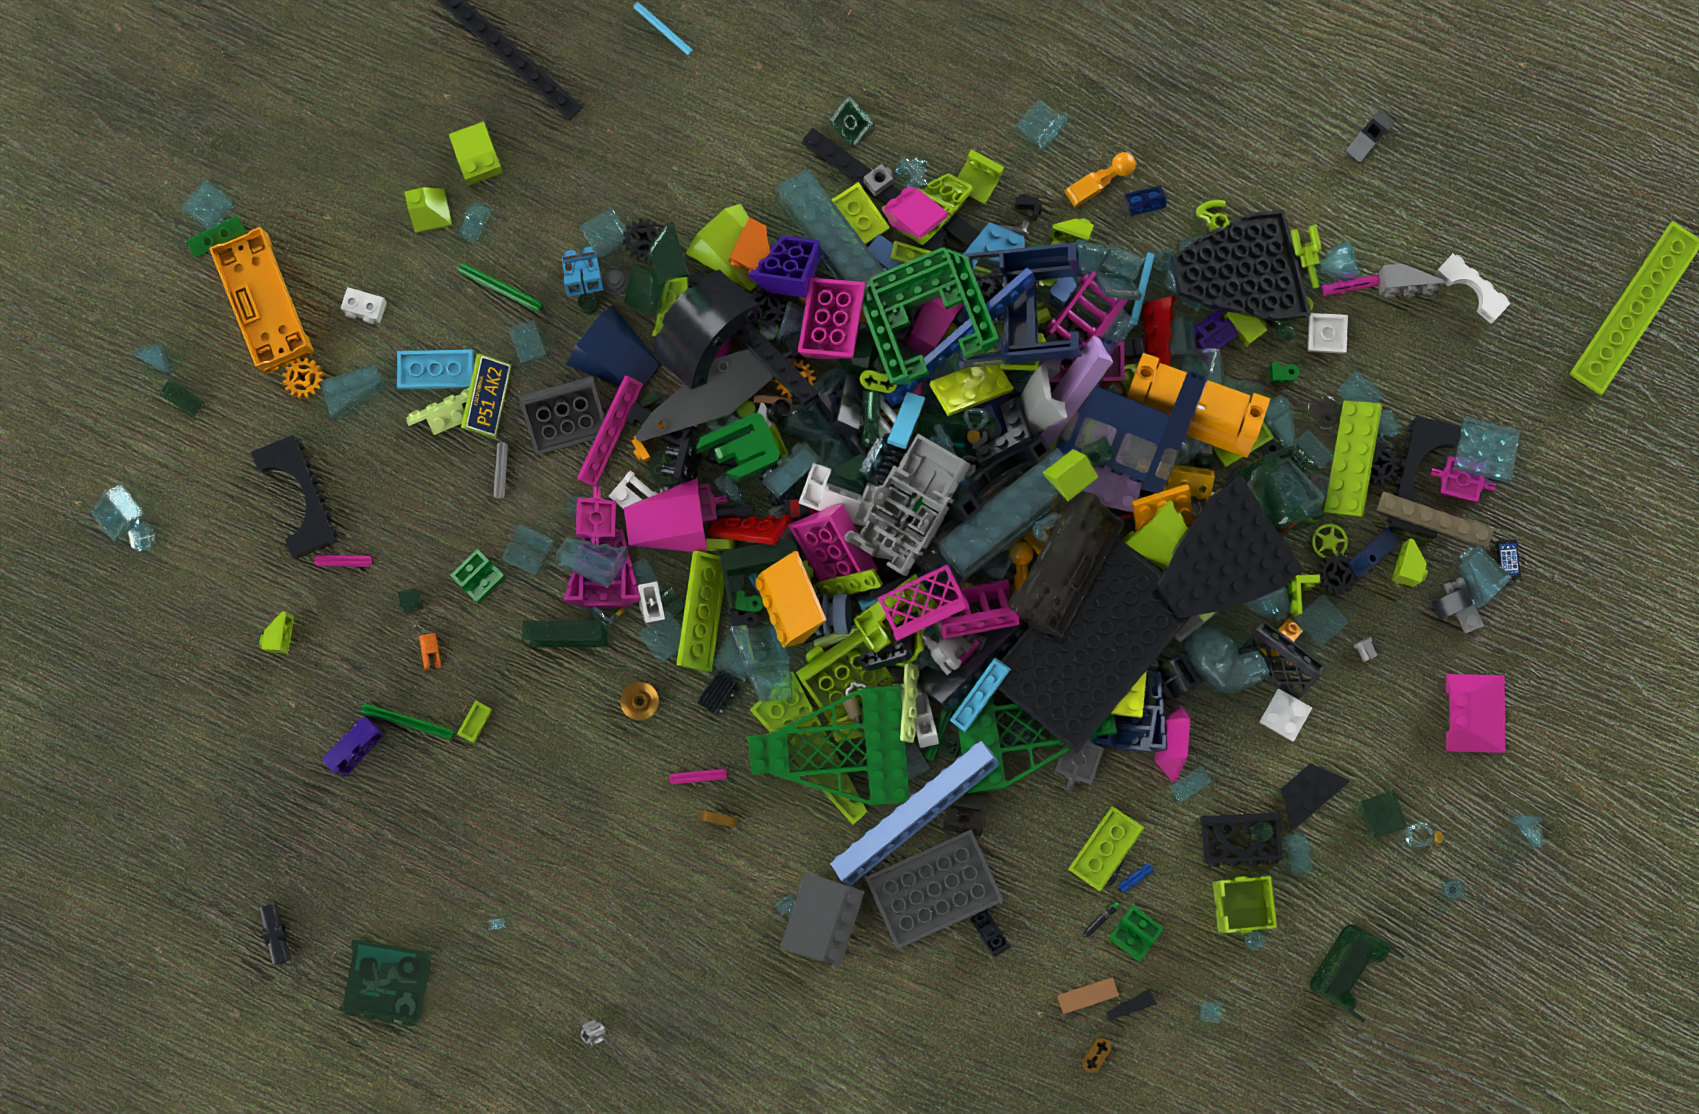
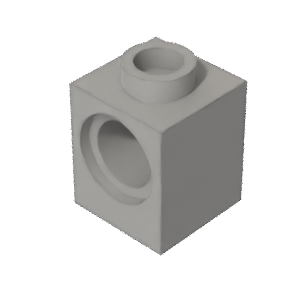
[864,164,894,197]

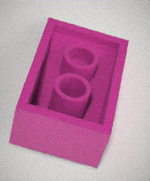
[882,186,949,239]

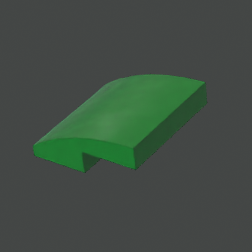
[450,549,506,604]
[1108,905,1164,962]

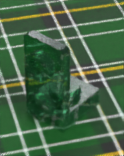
[158,378,205,417]

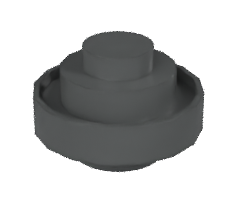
[601,267,629,295]

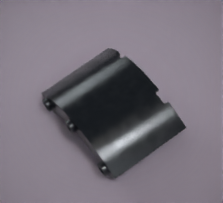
[653,270,758,389]

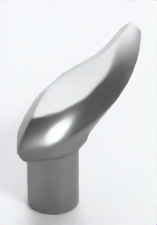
[998,220,1030,236]

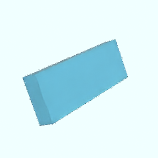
[888,392,925,449]

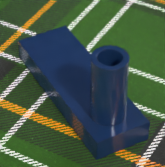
[1347,528,1400,578]

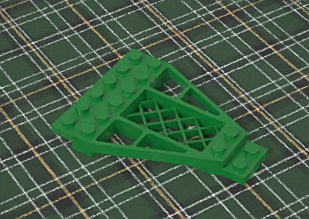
[748,685,909,805]
[955,694,1117,794]

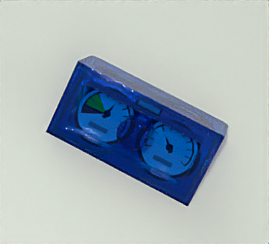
[1125,185,1167,216]

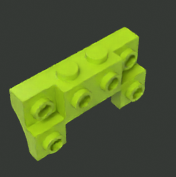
[853,574,938,653]

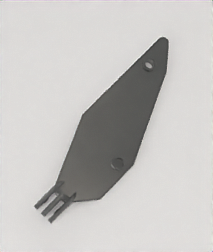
[636,349,798,441]

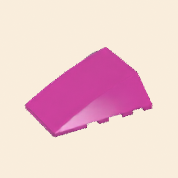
[905,297,964,358]
[624,478,708,553]
[563,529,641,609]
[1155,705,1190,782]

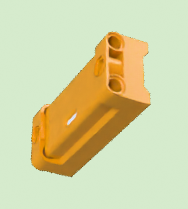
[209,227,314,373]
[1127,353,1270,458]

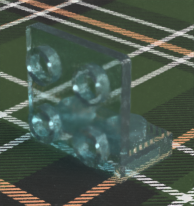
[1016,99,1069,151]

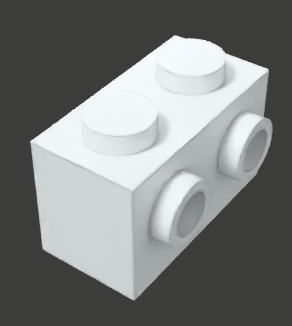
[340,287,387,324]

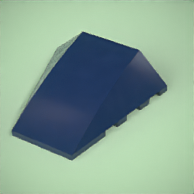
[566,305,661,393]
[1092,671,1167,753]

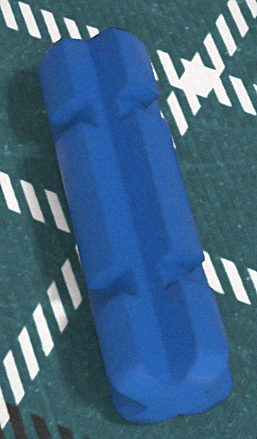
[1118,863,1154,893]

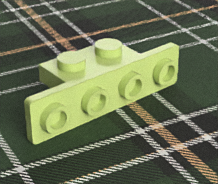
[406,388,469,435]
[893,663,919,743]

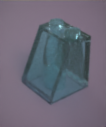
[1457,545,1512,609]

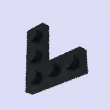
[975,397,1033,468]

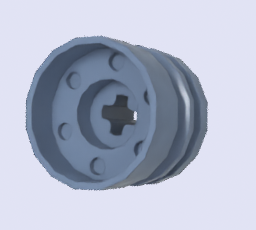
[815,594,852,635]

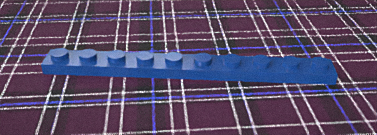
[883,268,1036,407]

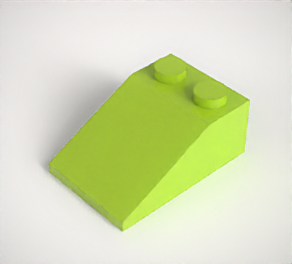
[449,121,503,186]

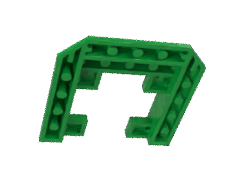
[862,247,999,385]

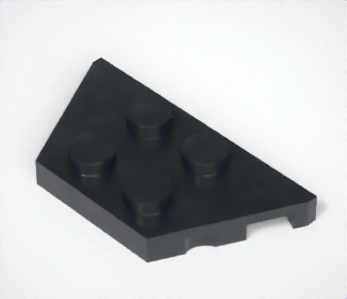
[1281,763,1350,830]

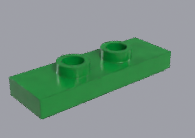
[186,215,246,258]

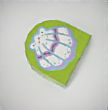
[757,323,779,342]

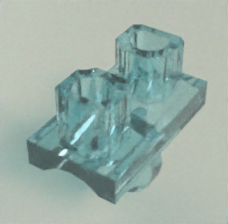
[894,156,928,189]
[1102,310,1137,342]

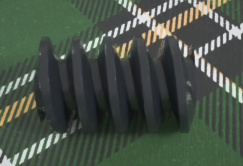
[870,446,905,487]

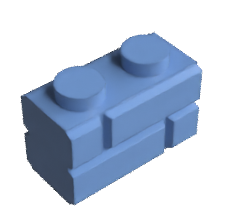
[1047,277,1077,310]

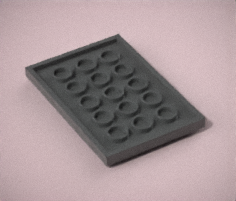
[865,829,1004,949]

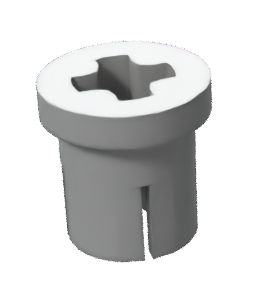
[1353,637,1377,662]

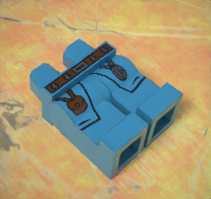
[562,247,603,297]

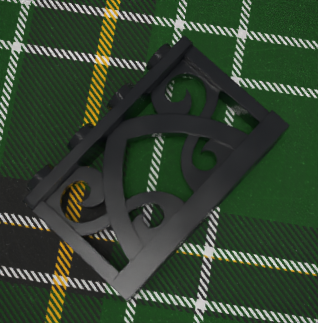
[1200,812,1283,867]

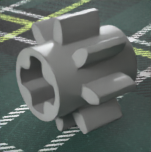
[581,1020,605,1046]

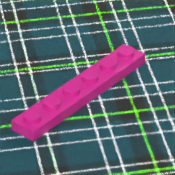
[577,375,643,487]

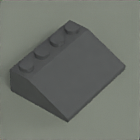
[520,376,605,455]
[780,872,864,967]

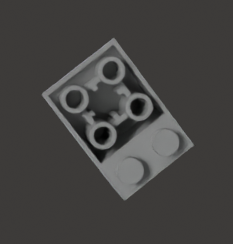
[1378,264,1444,299]

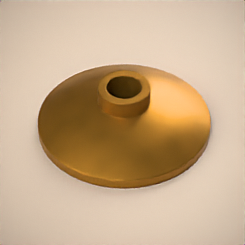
[620,682,659,721]

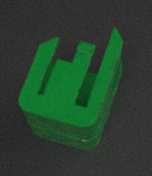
[696,413,780,482]

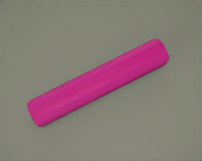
[314,555,372,567]
[669,769,727,785]

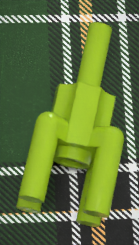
[1290,225,1321,289]

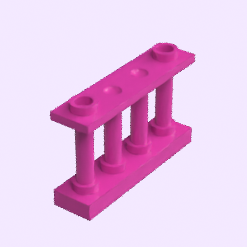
[1045,271,1129,343]
[933,579,1019,639]

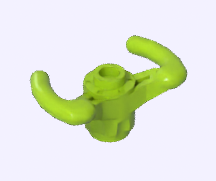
[1196,200,1230,232]

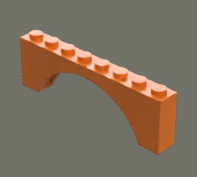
[728,217,870,329]

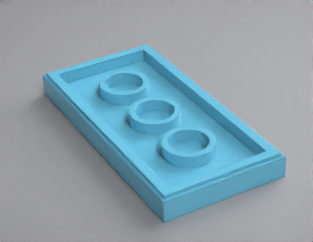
[397,349,474,389]

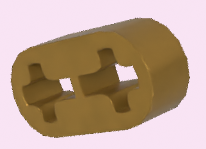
[700,810,738,828]
[1082,1038,1111,1073]

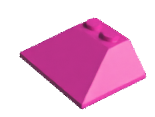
[1446,674,1505,753]

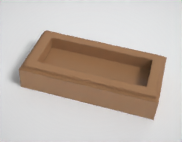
[754,395,793,408]

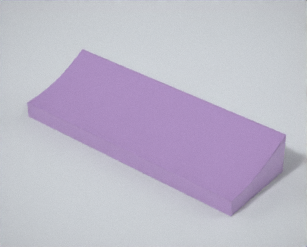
[1037,336,1113,447]

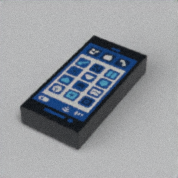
[1496,540,1521,579]

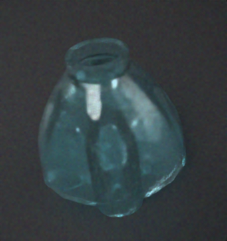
[1320,241,1360,279]

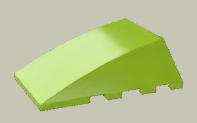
[881,173,974,245]
[686,204,759,292]
[1121,500,1188,570]

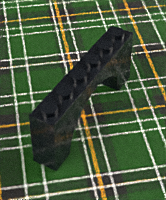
[1386,416,1462,540]
[251,435,339,559]
[944,435,1052,521]
[917,599,1028,712]

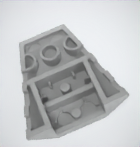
[1019,359,1067,436]

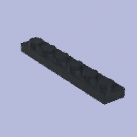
[801,127,902,205]

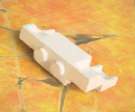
[799,463,879,527]

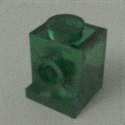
[1081,436,1114,467]
[398,588,424,613]

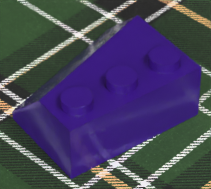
[748,235,821,298]
[322,717,385,777]

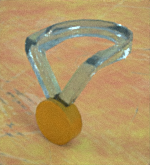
[964,408,988,443]
[590,606,626,628]
[1405,822,1443,847]

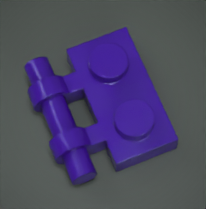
[1189,310,1239,358]

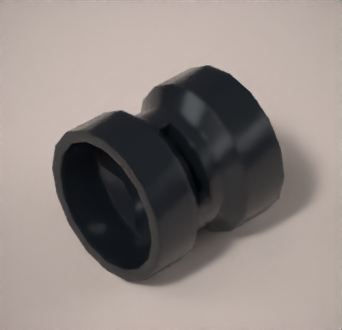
[766,399,792,424]

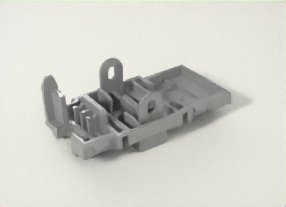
[845,434,971,577]

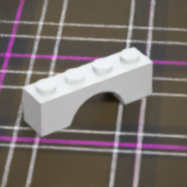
[1434,254,1510,324]

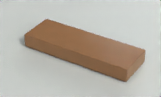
[1057,977,1119,1014]

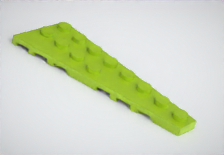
[750,672,867,825]

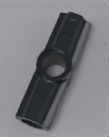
[259,903,290,965]

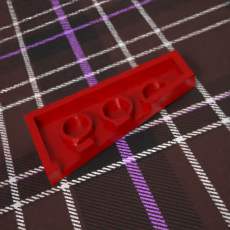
[1142,296,1176,369]
[708,514,792,545]

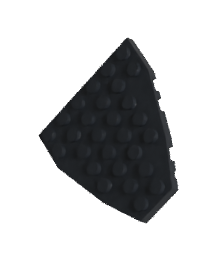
[1170,210,1311,321]
[1156,475,1303,618]

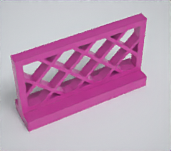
[878,564,969,641]

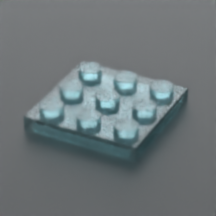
[1454,416,1520,483]

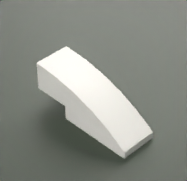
[915,687,939,748]

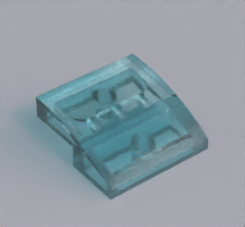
[502,523,554,576]

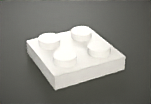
[1307,313,1348,354]
[1259,689,1312,742]

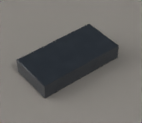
[942,213,981,248]

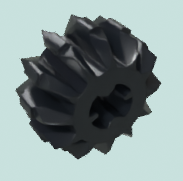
[977,275,1003,304]

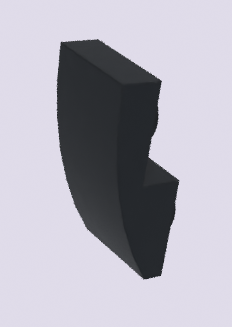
[1432,586,1476,620]

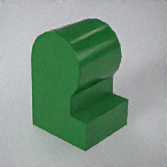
[1269,362,1300,384]
[735,590,763,613]

